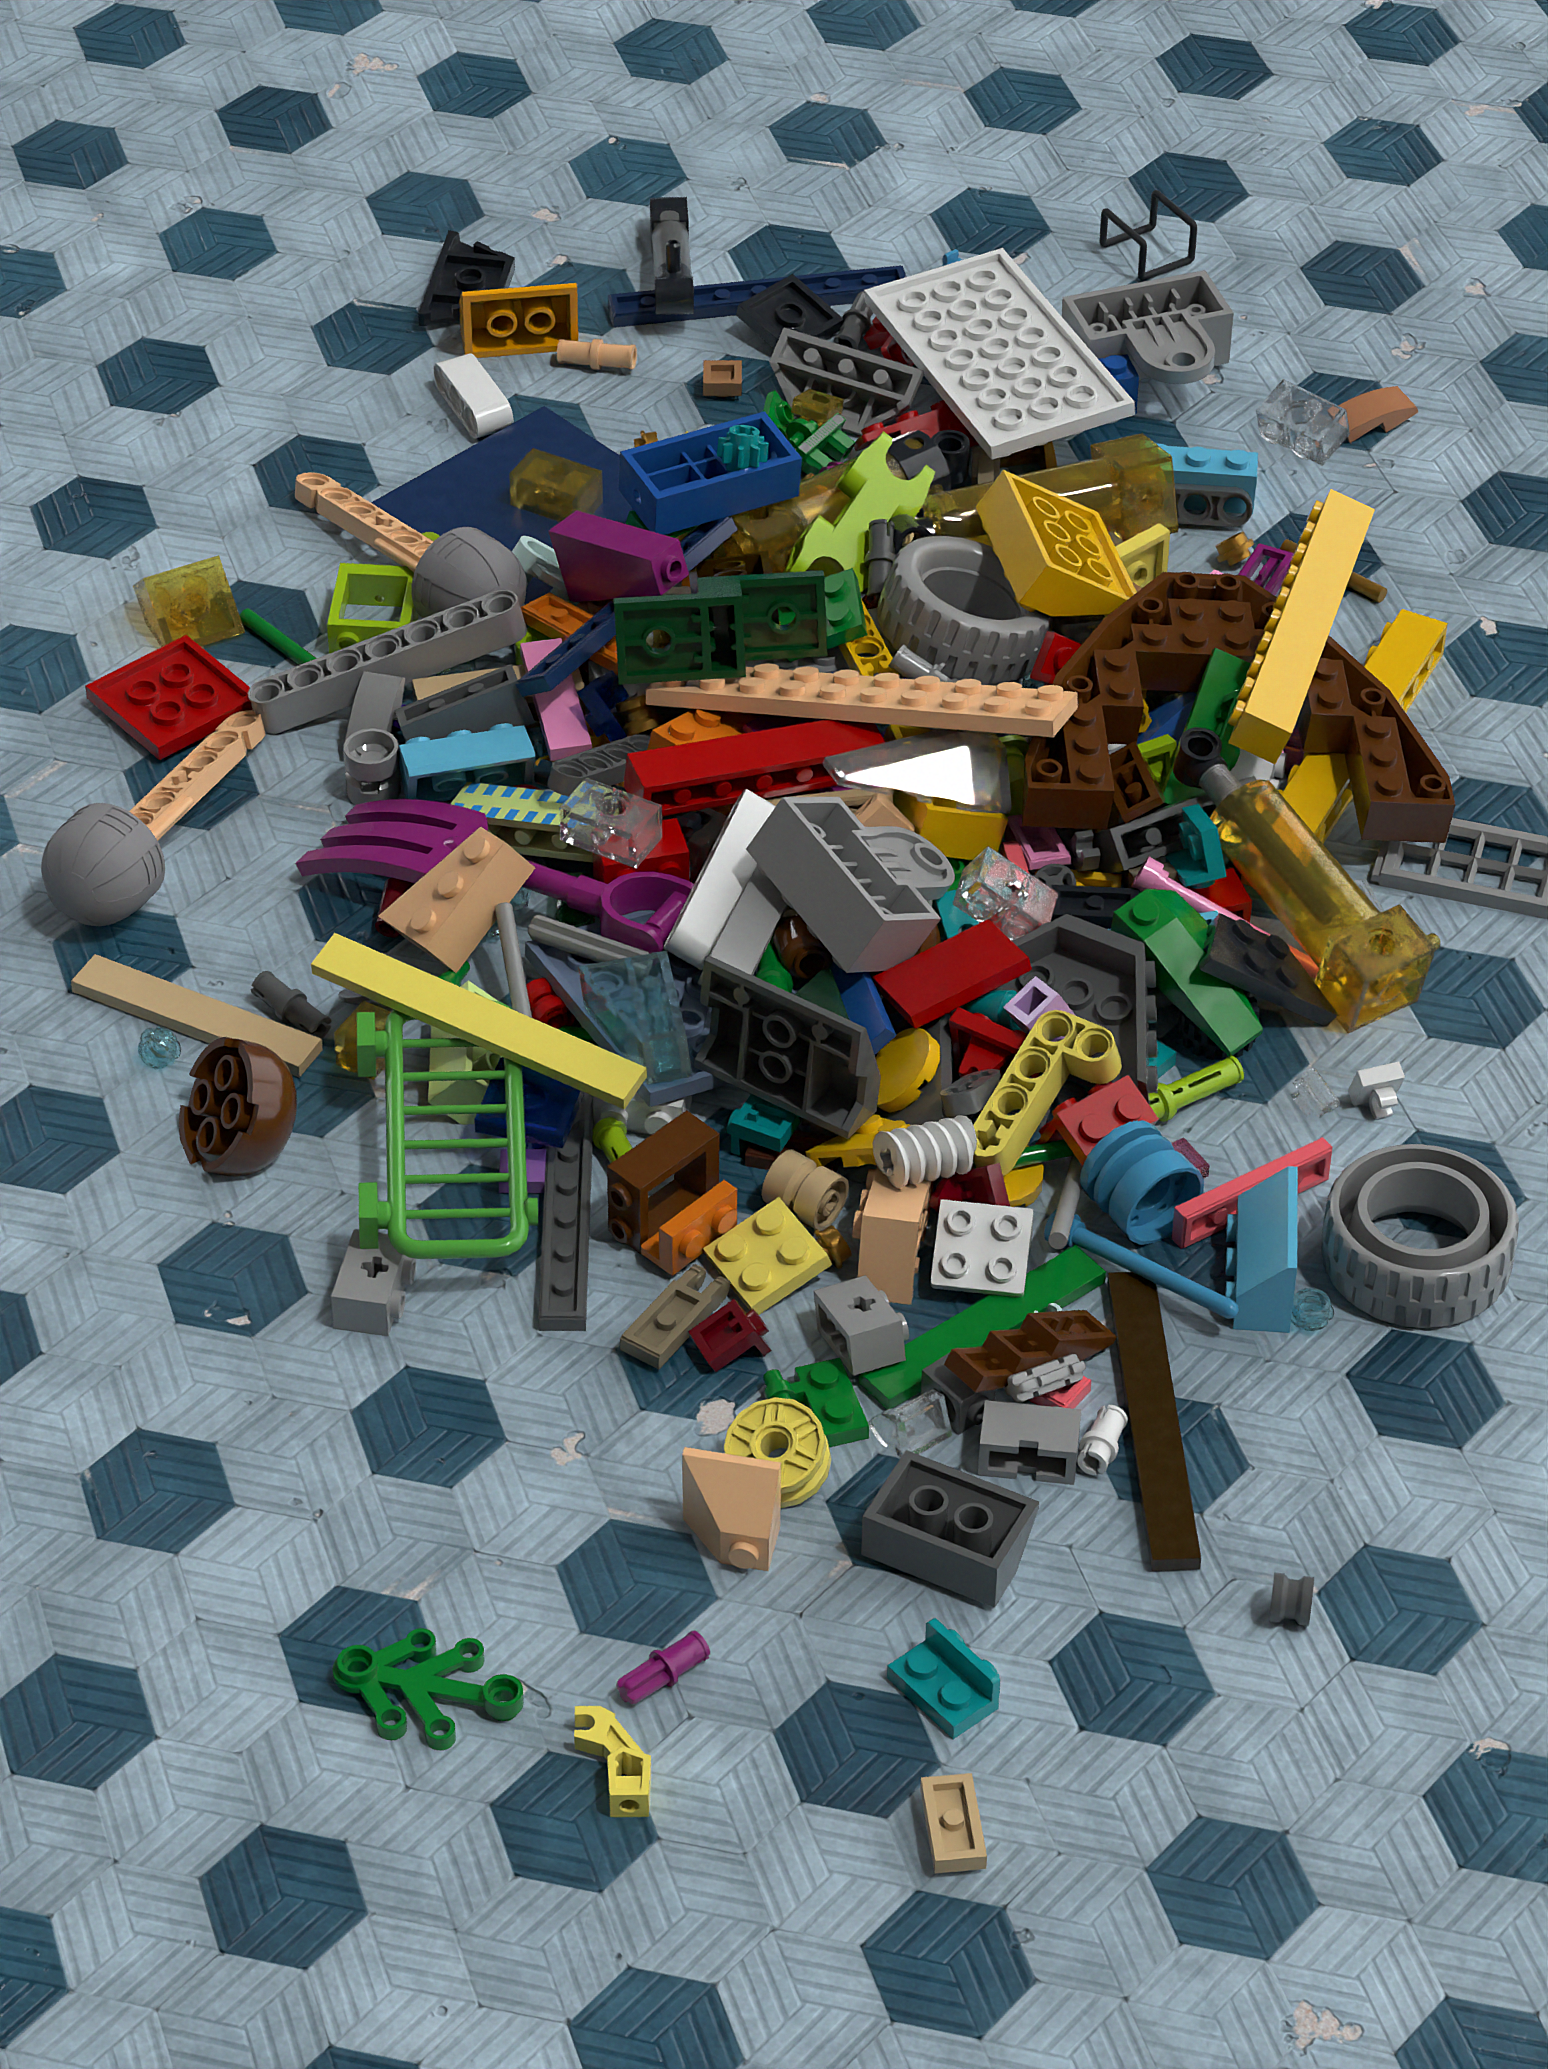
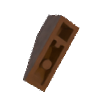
[1109,741,1165,823]

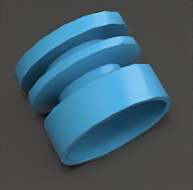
[1080,1120,1204,1245]

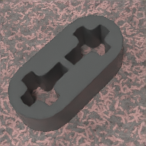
[940,1069,1001,1117]

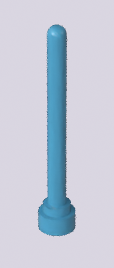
[1044,1209,1239,1319]

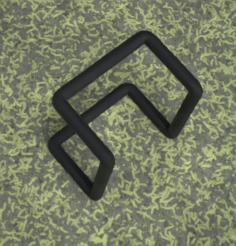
[1099,190,1197,281]

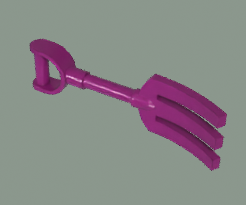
[295,799,694,964]

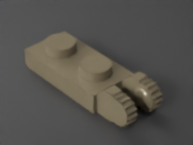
[620,1264,731,1369]

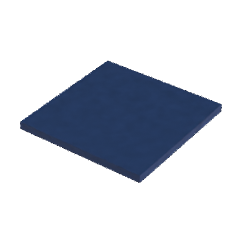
[371,406,633,605]

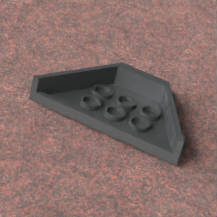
[950,914,1158,1105]

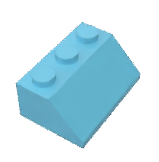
[1136,444,1258,514]
[399,723,535,802]
[1225,1166,1298,1333]

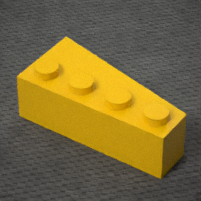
[883,724,1008,862]

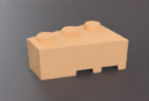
[378,827,535,973]
[852,1166,934,1305]

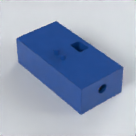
[618,411,802,535]

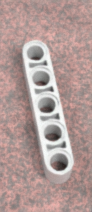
[663,789,776,970]

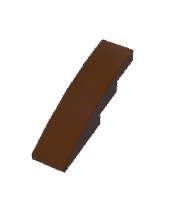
[944,1310,1117,1392]

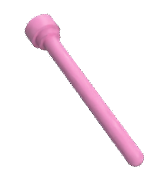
[1131,856,1324,978]

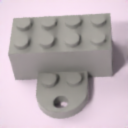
[1062,270,1234,384]
[746,797,955,973]

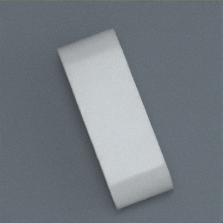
[433,353,514,439]

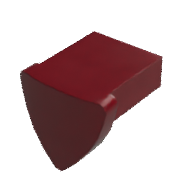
[929,1163,1010,1213]

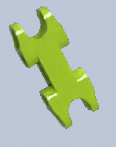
[783,431,935,593]

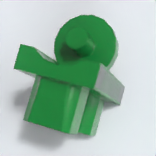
[786,413,856,479]

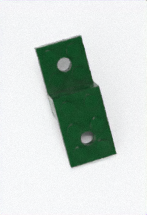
[614,570,828,685]

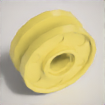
[724,1397,832,1508]

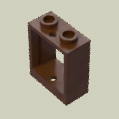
[607,1110,719,1254]

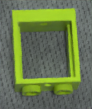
[327,563,419,654]

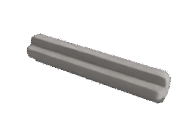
[528,915,652,977]

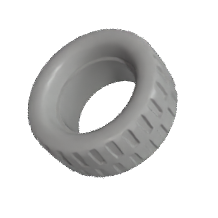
[877,536,1054,685]
[1321,1144,1519,1328]

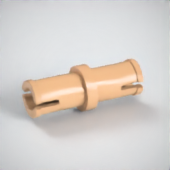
[557,339,637,370]

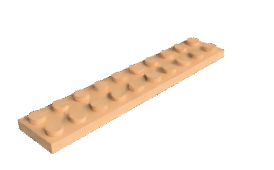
[645,663,1078,737]

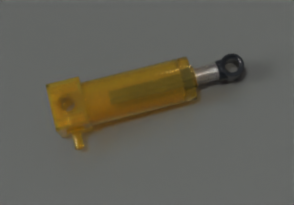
[1173,727,1441,1034]

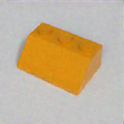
[459,283,579,358]

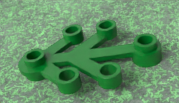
[332,1628,524,1751]

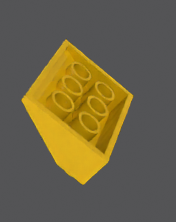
[976,470,1137,616]

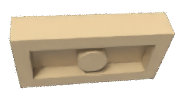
[920,1773,987,1874]

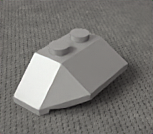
[769,328,924,436]

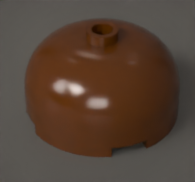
[179,1037,297,1176]

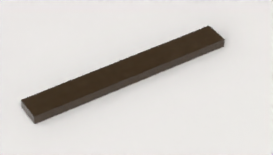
[1107,1272,1201,1571]

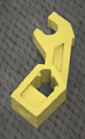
[574,1706,651,1817]

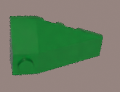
[1111,889,1263,1057]

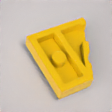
[806,1115,910,1168]

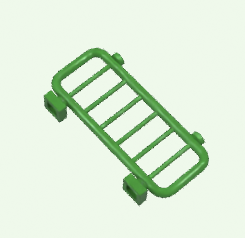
[357,1000,538,1259]

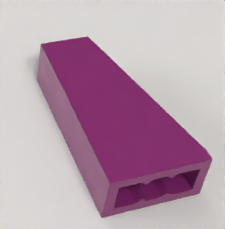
[548,510,689,602]

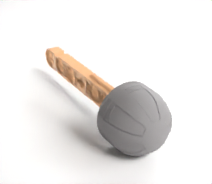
[295,472,527,618]
[41,710,265,926]

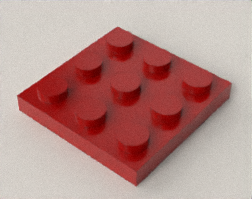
[85,635,253,760]

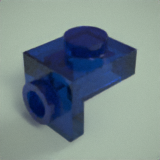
[577,670,629,742]

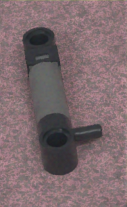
[650,197,694,315]

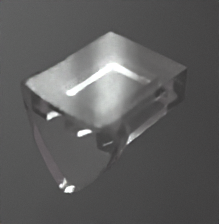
[868,1389,952,1460]

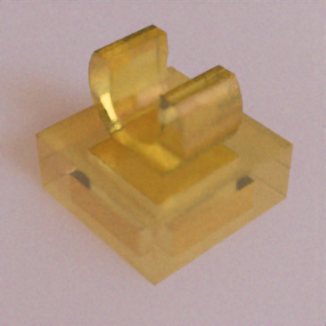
[791,389,844,429]

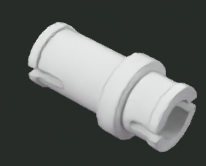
[1077,1405,1128,1475]

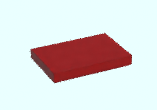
[873,919,1032,1029]

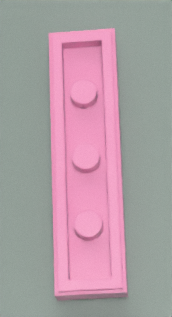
[520,638,592,761]

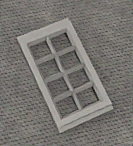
[1371,818,1548,919]

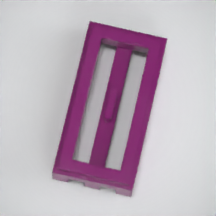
[1238,544,1294,596]

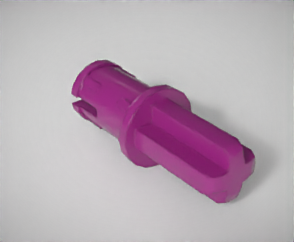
[616,1630,710,1704]

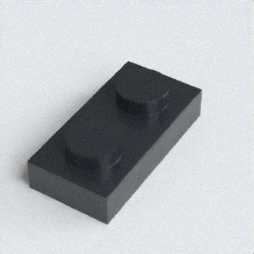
[1050,885,1139,929]

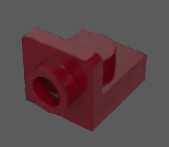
[688,1299,772,1372]

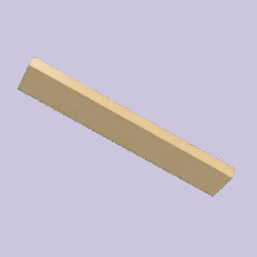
[71,954,323,1078]

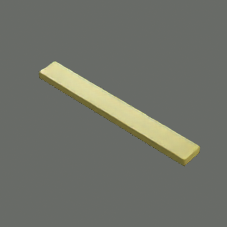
[311,933,647,1109]

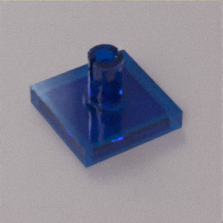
[474,1057,585,1149]

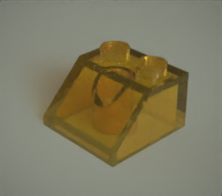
[133,555,245,647]

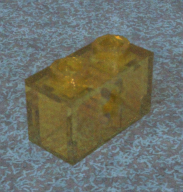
[509,448,603,522]

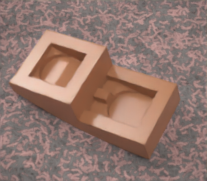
[1327,386,1418,443]

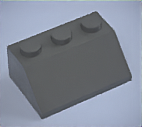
[861,1450,1039,1608]

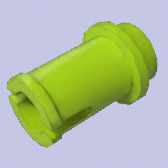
[592,1117,633,1164]

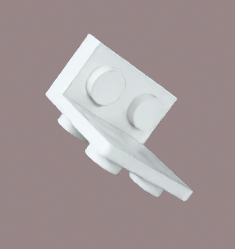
[931,1200,1033,1297]

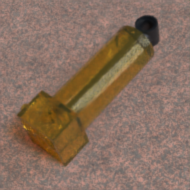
[887,433,1178,555]

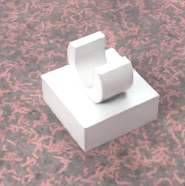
[1348,1062,1405,1119]

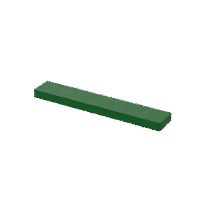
[859,1245,1106,1411]

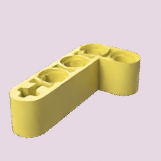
[973,1010,1122,1176]

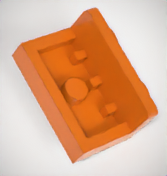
[641,1180,738,1276]

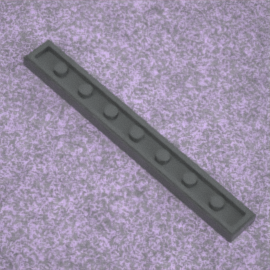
[539,1077,594,1331]

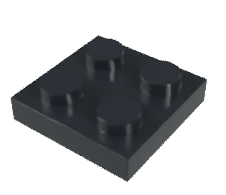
[736,274,844,349]

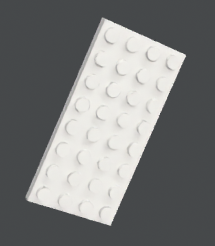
[864,248,1135,460]

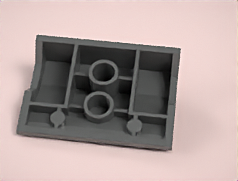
[694,956,881,1139]

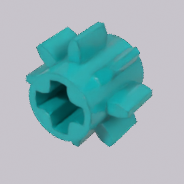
[717,425,769,472]

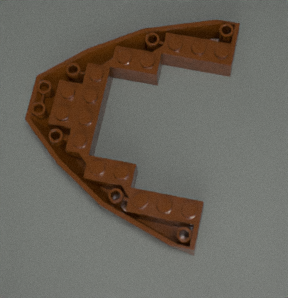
[1022,572,1456,843]

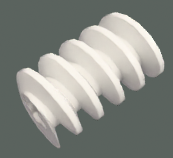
[872,1115,977,1188]

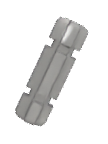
[1005,1354,1086,1403]

